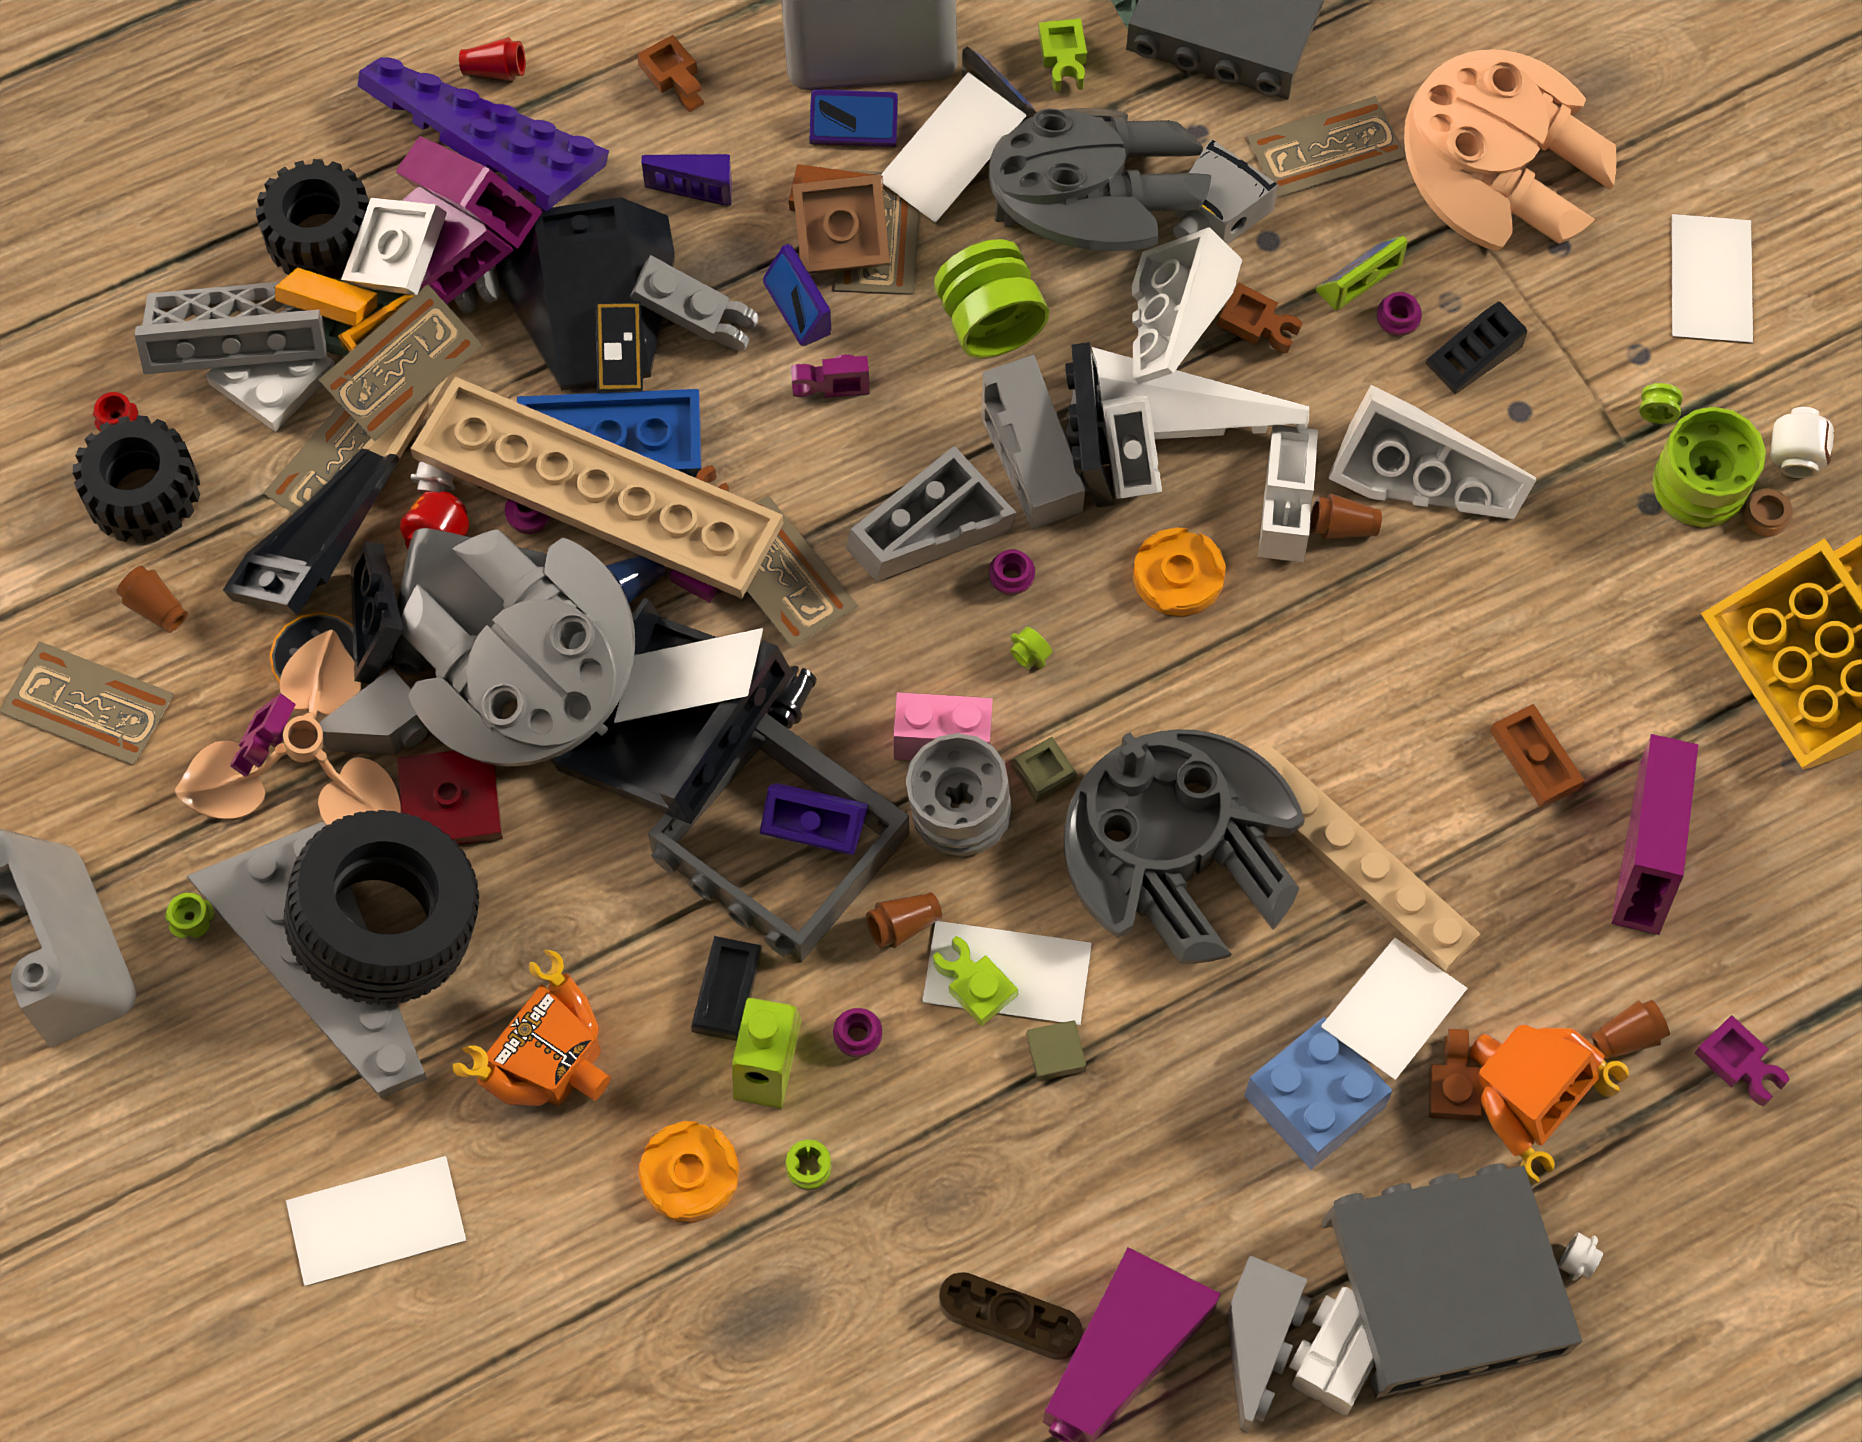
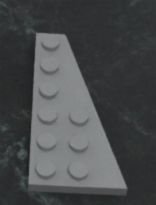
[187,821,427,1099]

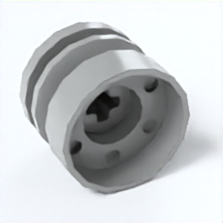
[906,733,1012,857]

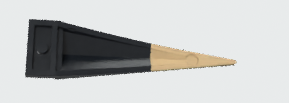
[223,377,448,616]

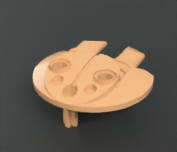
[1404,50,1616,252]

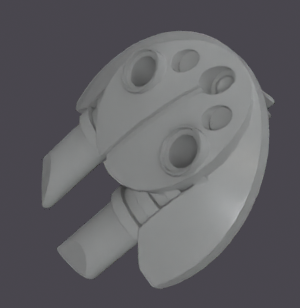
[401,529,635,766]

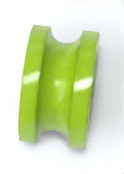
[1639,383,1683,424]
[786,1139,832,1190]

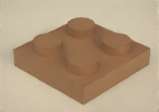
[792,174,891,275]

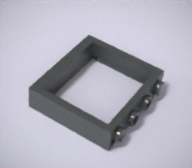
[648,713,910,962]

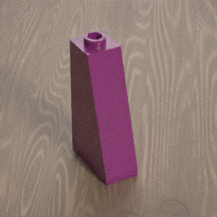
[396,136,543,249]
[1611,734,1699,935]
[1043,1247,1221,1442]

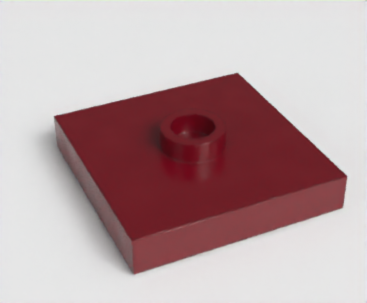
[397,750,503,845]

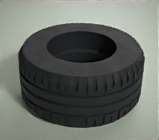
[284,810,480,1005]

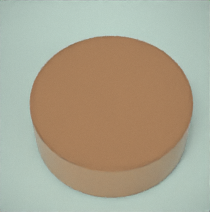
[1743,489,1793,537]

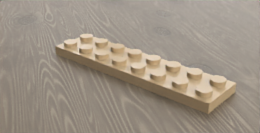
[410,377,784,599]

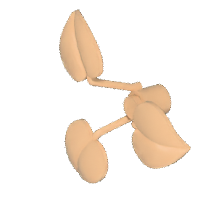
[175,630,401,825]

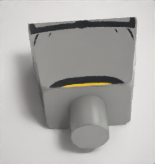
[1173,139,1278,244]

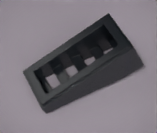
[1426,301,1527,394]

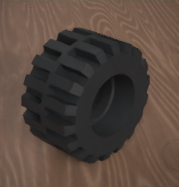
[256,159,369,278]
[72,415,200,543]

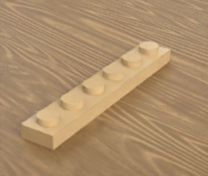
[1256,742,1481,973]

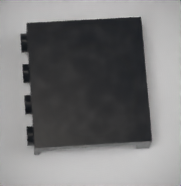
[550,598,793,824]

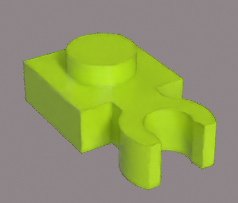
[1038,18,1087,92]
[933,936,1019,1027]

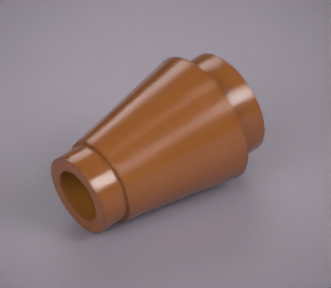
[1310,493,1382,539]
[117,566,188,633]
[866,892,942,948]
[1591,1000,1670,1060]

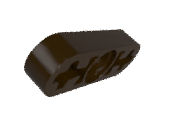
[939,1272,1082,1360]

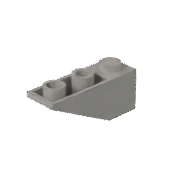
[1227,1256,1311,1433]

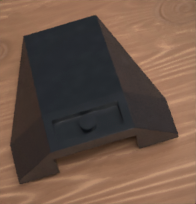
[496,197,675,391]

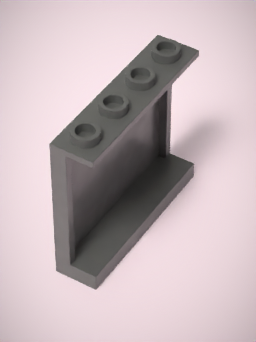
[1126,0,1324,99]
[1322,1163,1583,1398]

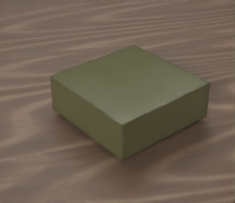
[1011,737,1077,803]
[1026,1020,1086,1082]

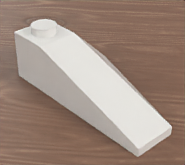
[1132,227,1242,384]
[1329,385,1536,519]

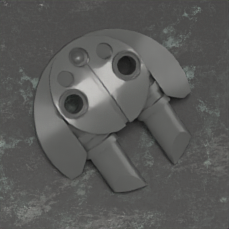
[989,108,1211,251]
[1064,729,1305,964]

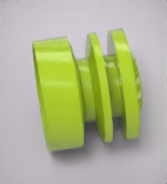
[934,239,1049,359]
[1652,407,1766,528]

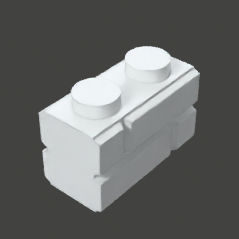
[1100,394,1162,499]
[1289,1287,1375,1416]

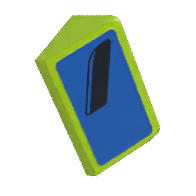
[1316,236,1408,311]

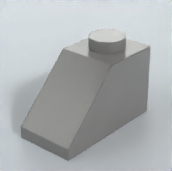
[319,668,428,755]

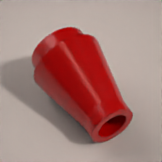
[459,37,526,81]

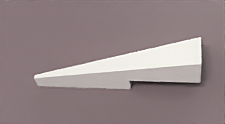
[1066,347,1310,444]

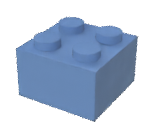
[1244,1017,1393,1170]

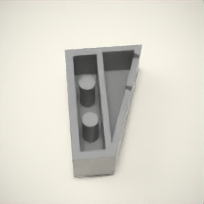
[981,355,1089,530]
[846,446,1016,582]

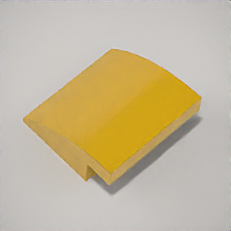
[1701,534,1862,770]

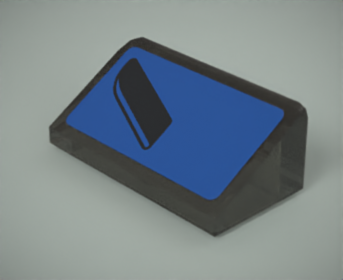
[962,46,1037,121]

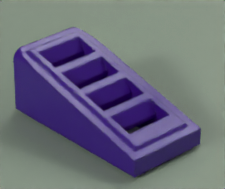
[641,154,732,205]

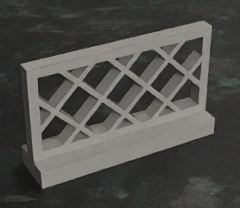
[135,282,327,374]

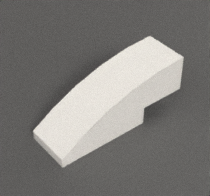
[1258,425,1318,562]

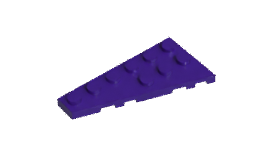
[357,57,609,211]

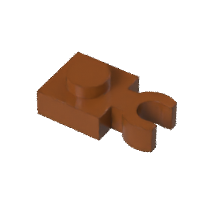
[1216,283,1303,353]

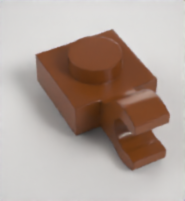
[637,35,704,112]
[1428,1029,1482,1121]

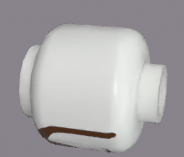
[1770,407,1834,478]

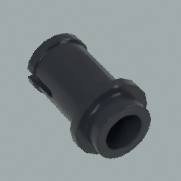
[767,666,817,729]

